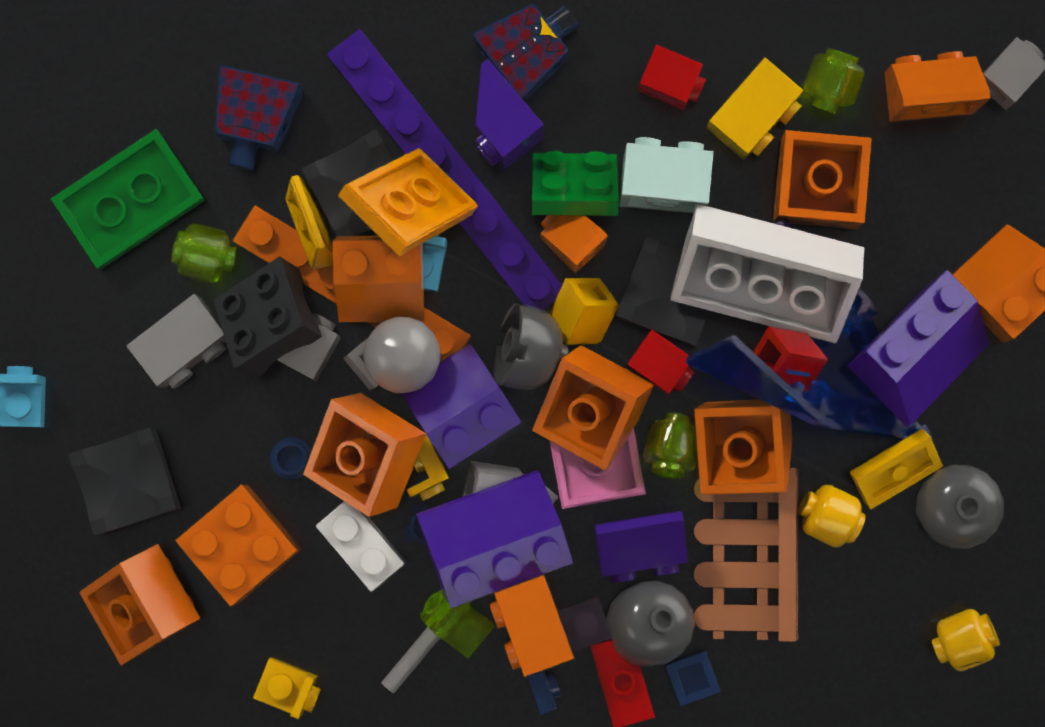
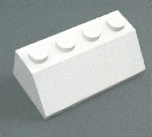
[670,204,864,343]

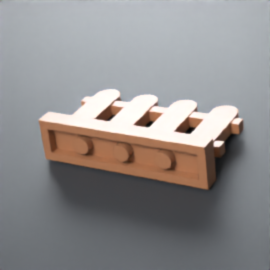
[694,468,798,642]

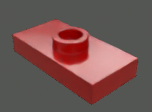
[590,639,655,727]

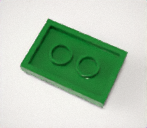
[51,128,205,270]

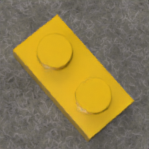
[850,428,943,510]

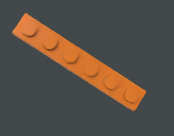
[233,205,471,362]

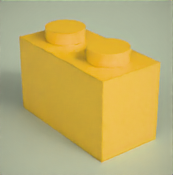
[706,57,804,160]

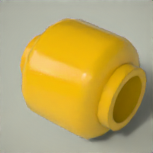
[798,484,866,548]
[932,609,1000,671]

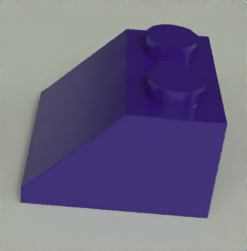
[475,59,543,171]
[401,343,522,469]
[593,511,688,583]

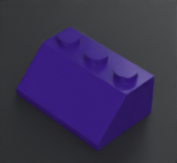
[847,270,989,427]
[416,470,573,608]

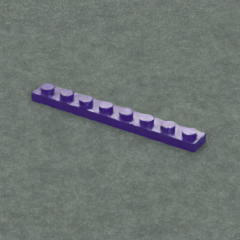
[327,29,562,311]

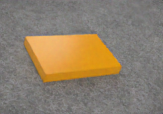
[338,148,478,256]

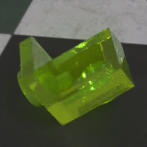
[419,589,495,658]

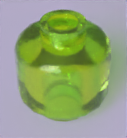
[803,47,865,113]
[171,223,236,283]
[643,413,698,479]

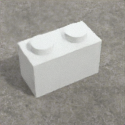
[315,501,407,592]

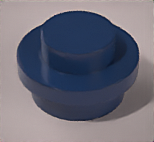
[270,437,312,480]

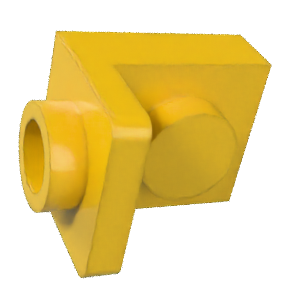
[407,434,450,501]
[253,657,321,719]

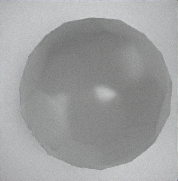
[363,317,441,393]

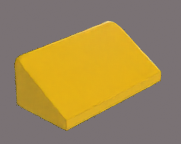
[285,175,334,269]

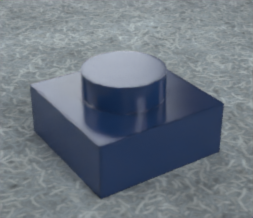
[665,650,721,706]
[527,670,562,714]

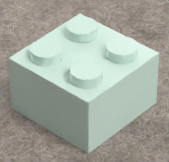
[619,137,714,214]

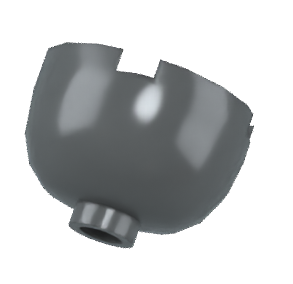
[493,303,568,390]
[916,465,1004,549]
[606,580,695,667]

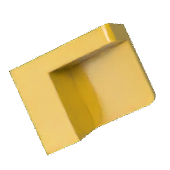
[549,278,619,345]

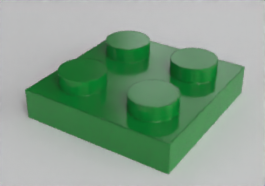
[532,151,619,216]

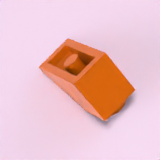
[540,215,608,275]

